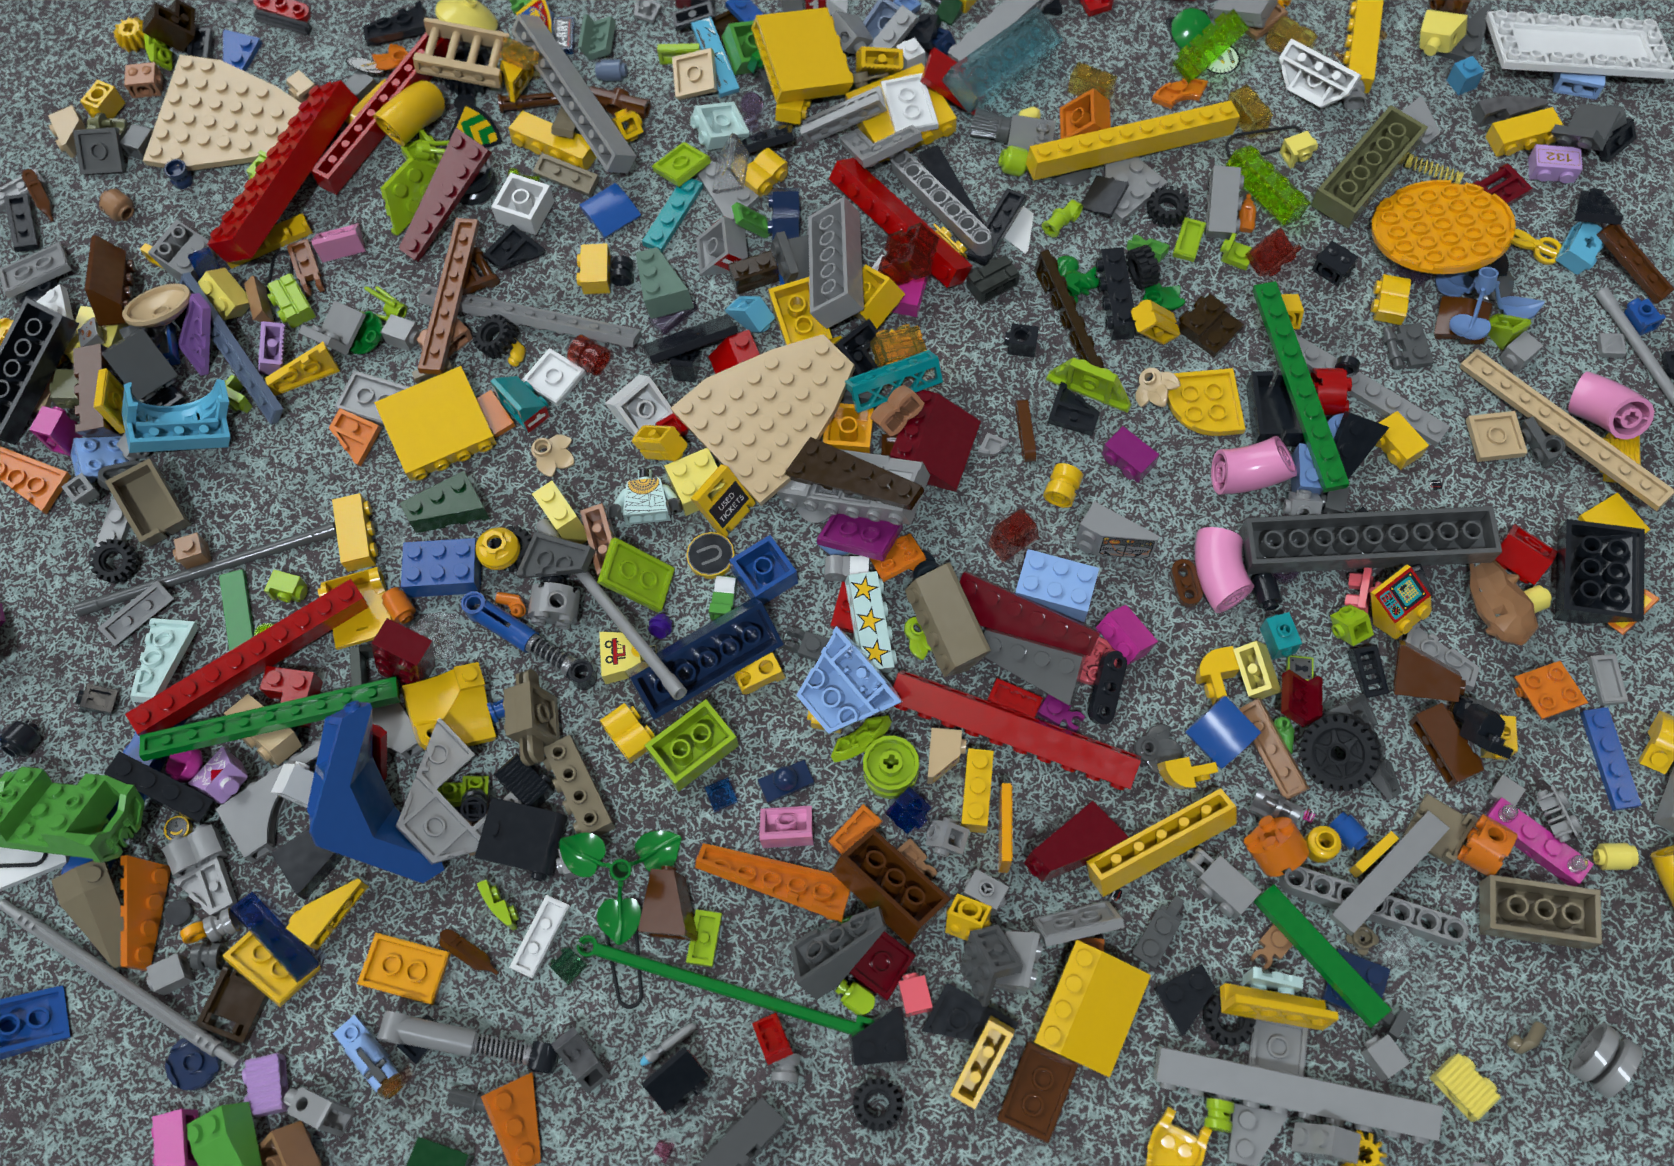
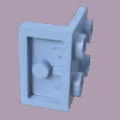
[70,436,130,483]

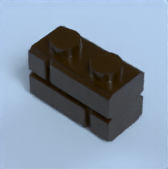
[728,250,779,295]

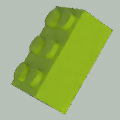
[645,699,739,792]

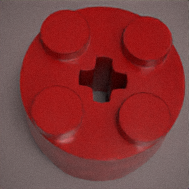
[1310,368,1352,415]

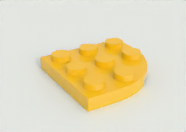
[1167,368,1246,436]

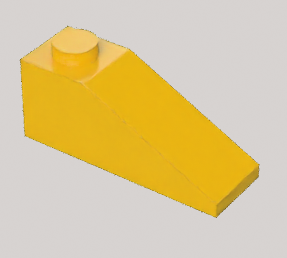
[500,51,534,102]
[286,878,369,950]

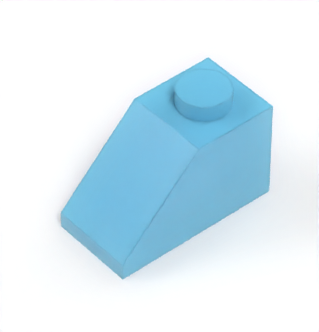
[725,296,775,333]

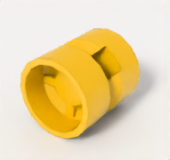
[1043,463,1084,508]

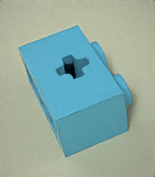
[1555,222,1604,275]

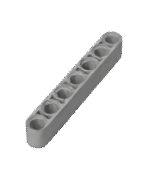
[890,149,993,256]
[1279,866,1469,947]

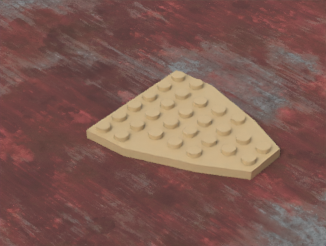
[143,55,301,171]
[670,334,855,506]

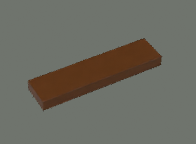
[1596,224,1674,304]

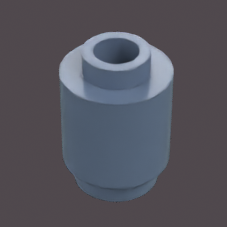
[595,59,628,82]

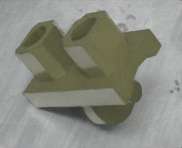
[86,113,128,140]

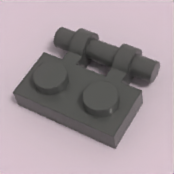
[1382,323,1434,370]

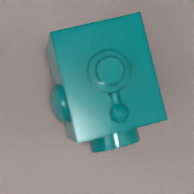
[1260,612,1302,660]

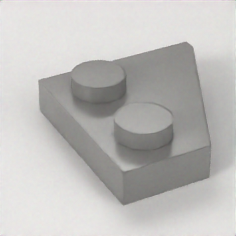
[1402,96,1441,149]
[173,857,238,916]
[1227,1104,1288,1166]

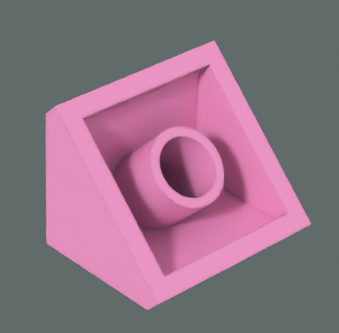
[311,223,365,263]
[759,806,814,848]

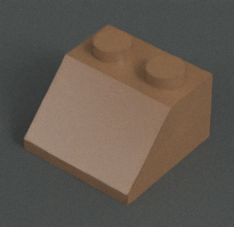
[258,1120,322,1166]

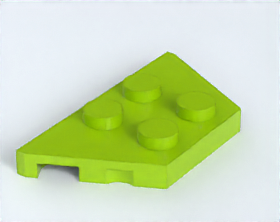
[380,158,436,236]
[1045,357,1132,413]

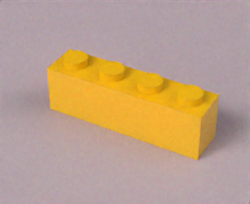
[509,111,597,170]

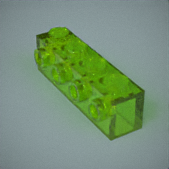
[1172,8,1249,83]
[1225,145,1311,225]

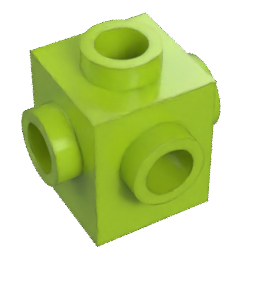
[1330,604,1374,646]

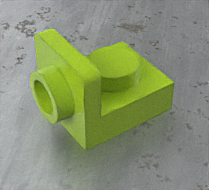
[1220,233,1255,271]

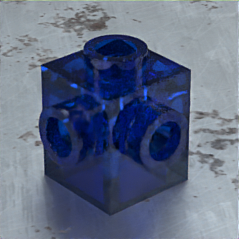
[885,786,932,834]

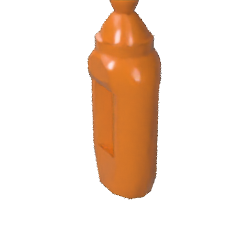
[1238,194,1256,233]

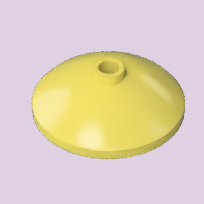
[435,0,498,31]

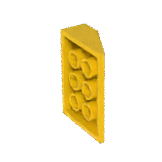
[1034,940,1151,1077]

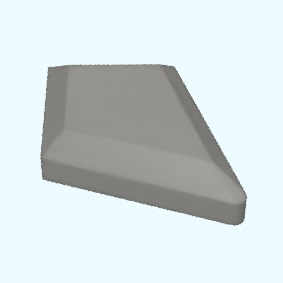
[634,0,661,23]

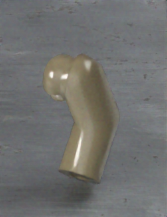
[1507,1022,1547,1054]

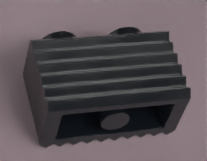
[494,753,554,808]

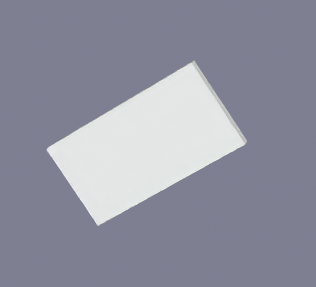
[1485,10,1674,79]

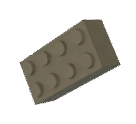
[1479,875,1602,950]

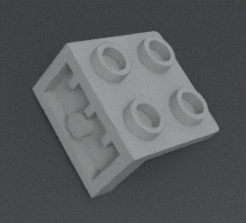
[299,301,365,355]

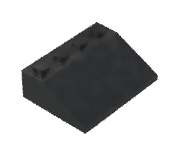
[1555,519,1645,624]

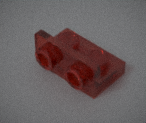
[1245,228,1302,276]

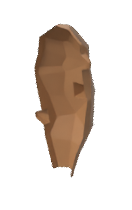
[1469,560,1538,646]

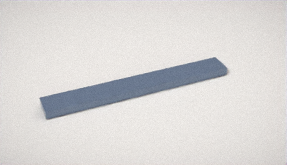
[179,272,283,425]

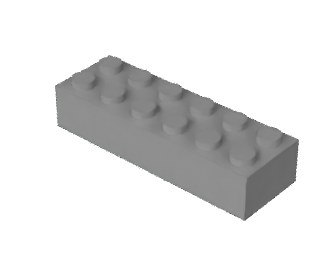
[808,197,864,329]

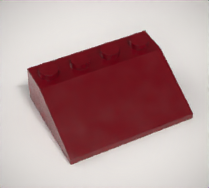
[890,390,981,492]

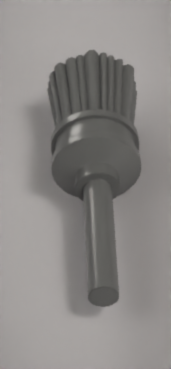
[970,107,1059,144]

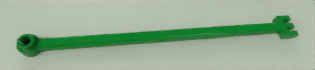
[577,935,875,1036]

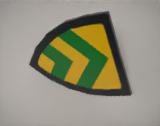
[448,100,503,148]

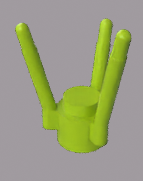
[415,140,449,169]
[360,286,408,321]

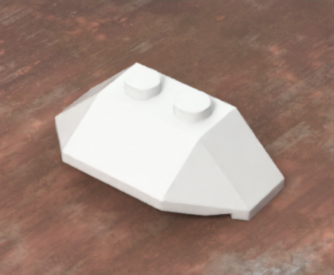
[1279,39,1361,108]

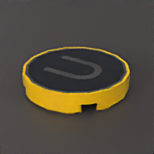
[686,532,735,579]

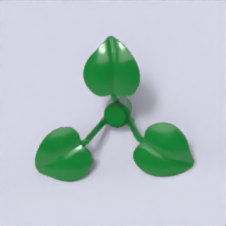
[559,831,681,945]

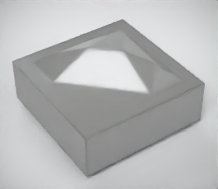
[1597,333,1626,358]

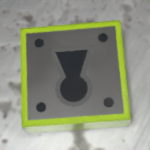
[1286,656,1314,681]

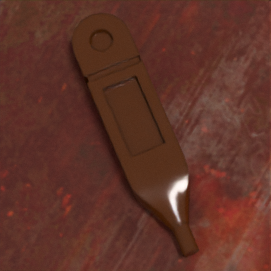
[21,169,54,222]
[438,929,499,976]

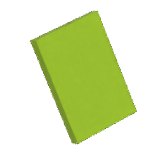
[597,537,675,612]

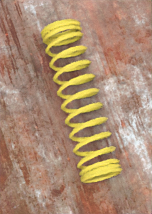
[1404,154,1464,184]

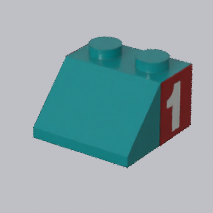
[491,376,550,433]

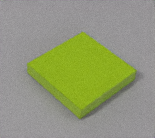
[652,142,711,187]

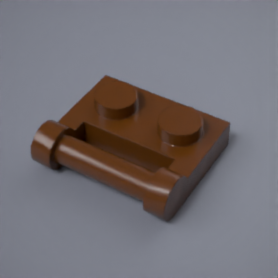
[443,247,500,295]

